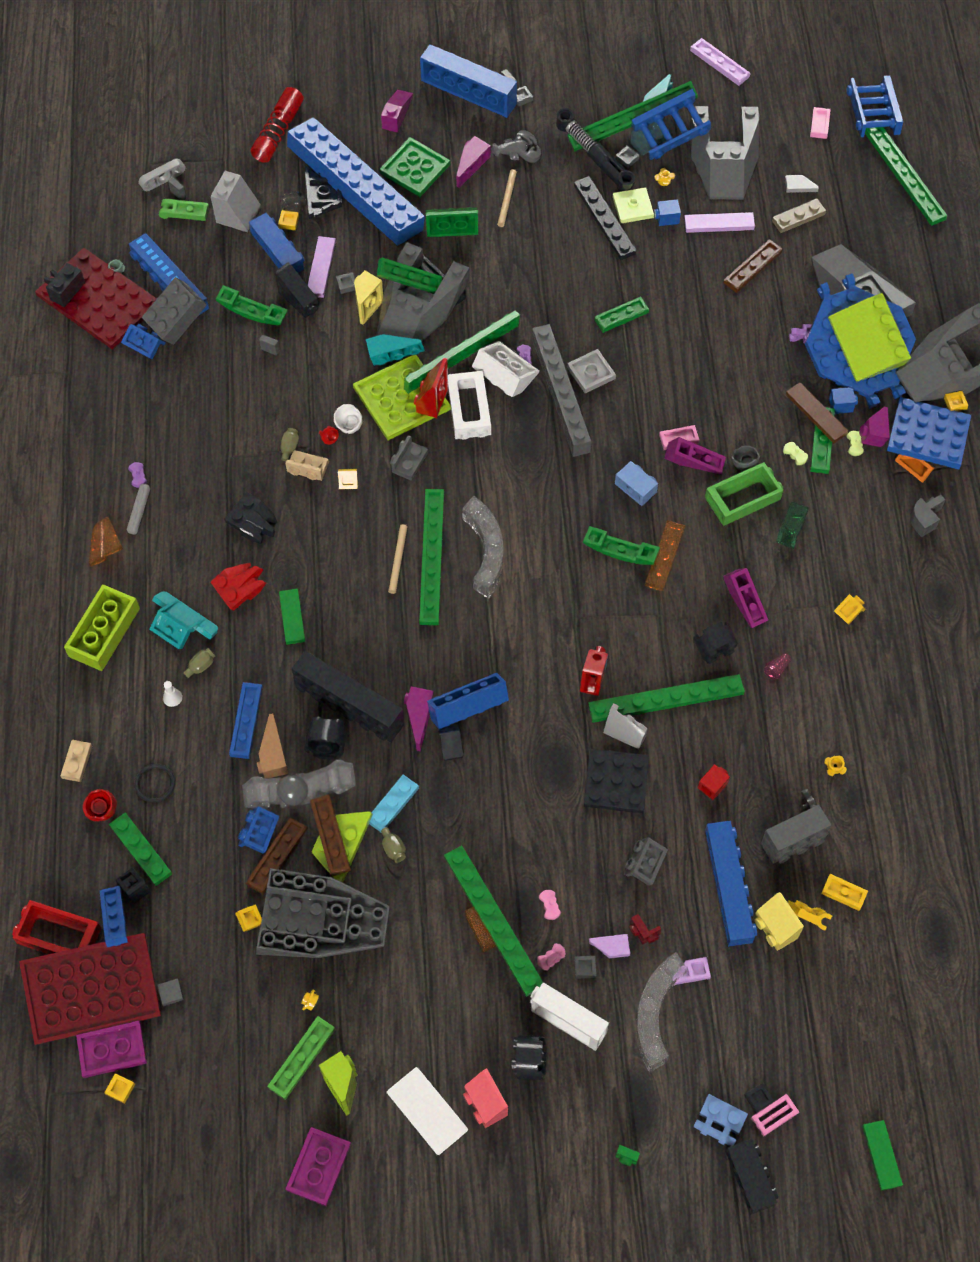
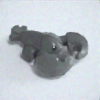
[491,130,541,163]

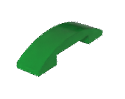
[216,285,288,325]
[583,526,660,565]

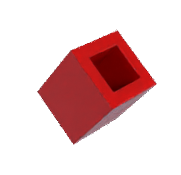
[698,764,730,800]

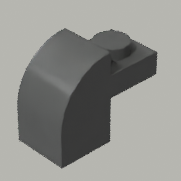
[911,495,945,537]

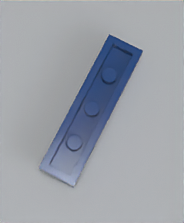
[229,682,263,759]
[100,886,128,947]

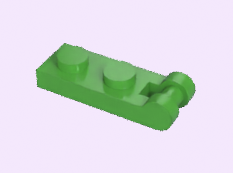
[159,199,209,221]

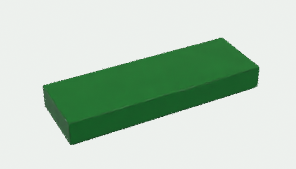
[594,297,649,333]
[279,589,305,645]
[862,1120,903,1191]

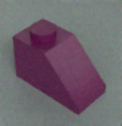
[859,407,890,447]

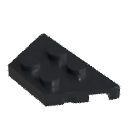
[305,166,342,219]

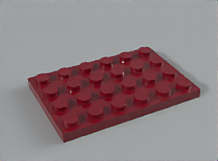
[35,248,157,349]
[19,933,162,1045]

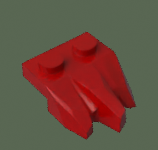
[211,563,266,611]

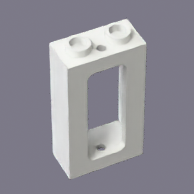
[448,371,491,439]
[530,982,609,1051]

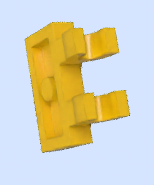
[787,900,832,930]

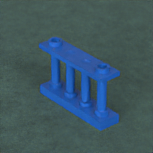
[847,76,903,137]
[632,89,711,160]

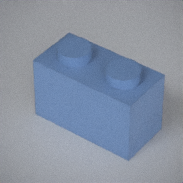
[615,461,658,506]

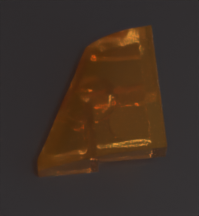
[89,517,123,567]

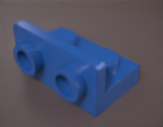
[121,324,166,359]
[238,806,279,854]

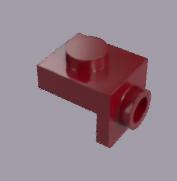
[629,914,662,944]

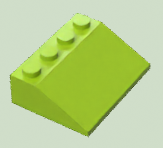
[828,293,911,382]

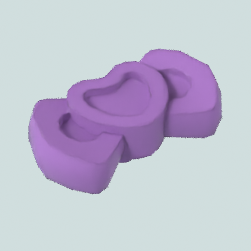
[516,345,532,365]
[128,462,147,488]

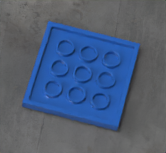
[887,397,971,470]

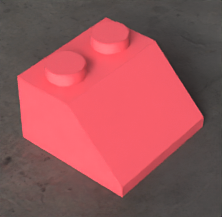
[463,1068,508,1128]

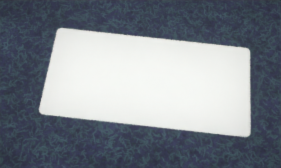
[387,1067,468,1155]

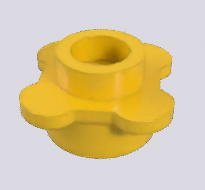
[655,168,675,186]
[824,756,847,776]
[301,990,319,1011]

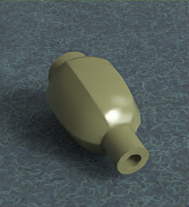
[280,428,299,462]
[183,648,215,678]
[381,827,406,863]

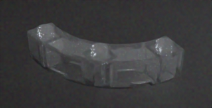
[462,496,504,599]
[242,760,356,808]
[636,952,688,1073]

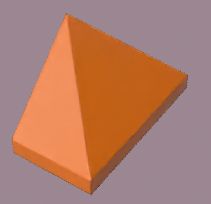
[895,454,934,483]

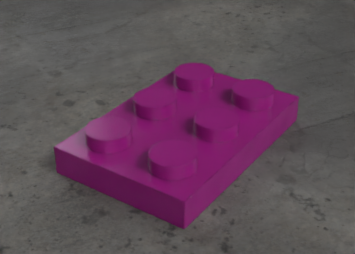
[76,1021,147,1078]
[285,1127,351,1207]

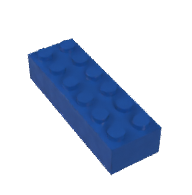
[420,44,517,118]

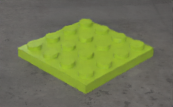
[353,355,451,440]

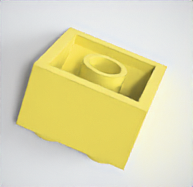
[354,271,383,325]
[754,892,804,951]

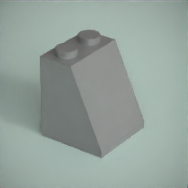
[211,171,261,232]

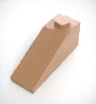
[257,713,288,779]

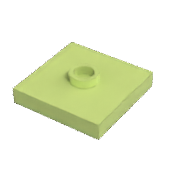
[613,188,654,224]

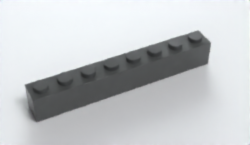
[532,324,591,457]

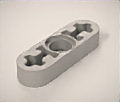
[139,159,186,191]

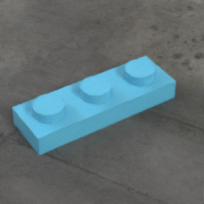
[369,775,419,832]

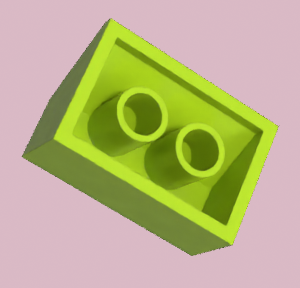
[319,1051,358,1116]

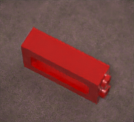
[12,900,102,954]

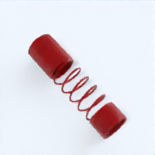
[250,87,304,162]

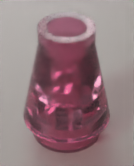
[764,653,791,680]

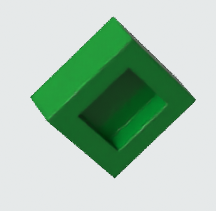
[616,1145,640,1166]

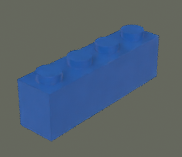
[249,213,305,273]
[427,673,509,729]

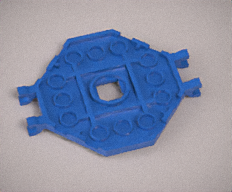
[805,273,916,409]

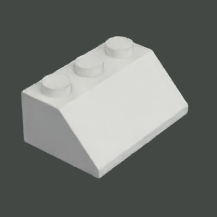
[472,341,539,397]

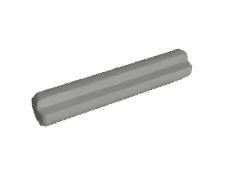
[127,484,150,535]

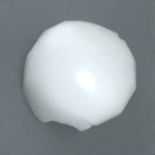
[334,404,363,434]

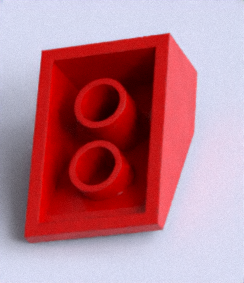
[414,358,448,418]

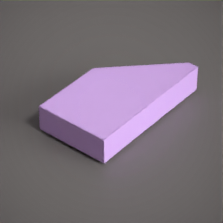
[589,934,630,958]
[672,957,711,985]

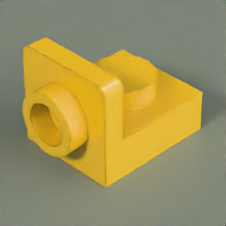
[834,594,865,624]

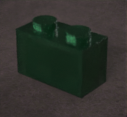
[776,502,809,549]

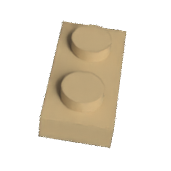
[60,740,92,782]

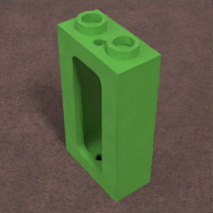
[705,462,783,526]

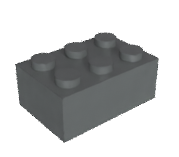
[142,277,207,345]
[761,805,831,864]

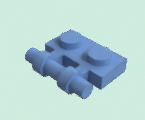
[694,1094,748,1146]

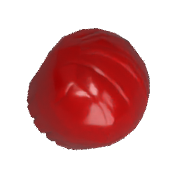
[83,789,117,822]

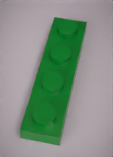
[377,257,442,294]
[810,407,835,474]
[109,812,172,886]

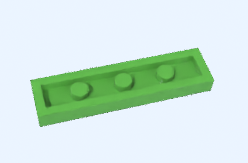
[267,1016,336,1100]

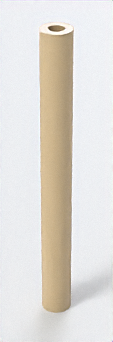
[497,169,517,227]
[388,525,407,594]

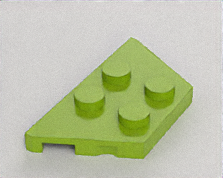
[312,812,373,883]

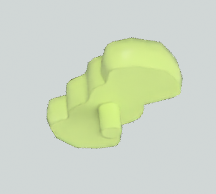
[847,431,864,456]
[783,442,808,465]

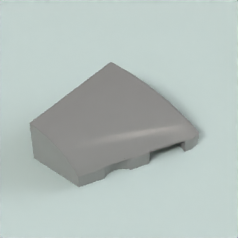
[603,703,647,749]

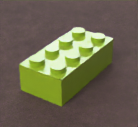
[64,584,140,671]

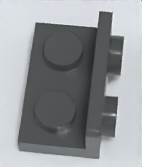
[390,436,428,481]
[624,837,668,886]

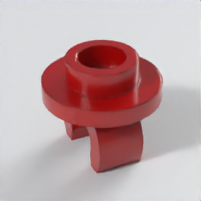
[319,426,339,445]

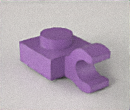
[789,324,812,343]

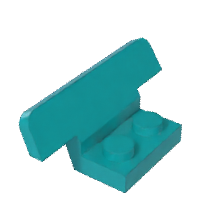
[149,591,218,649]

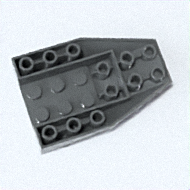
[811,244,916,317]
[256,868,389,958]

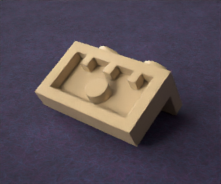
[286,450,329,481]

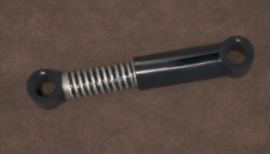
[556,108,635,192]

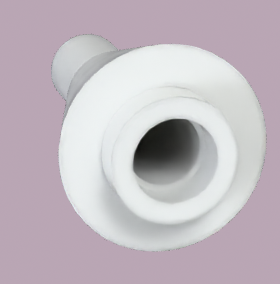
[163,681,182,707]

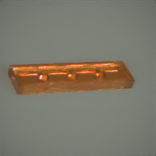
[645,520,685,591]

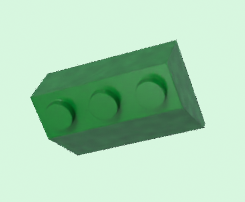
[426,207,478,237]

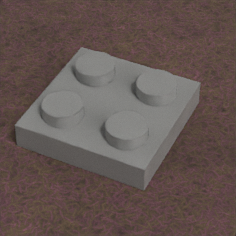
[567,349,616,393]

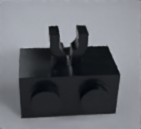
[44,263,85,307]

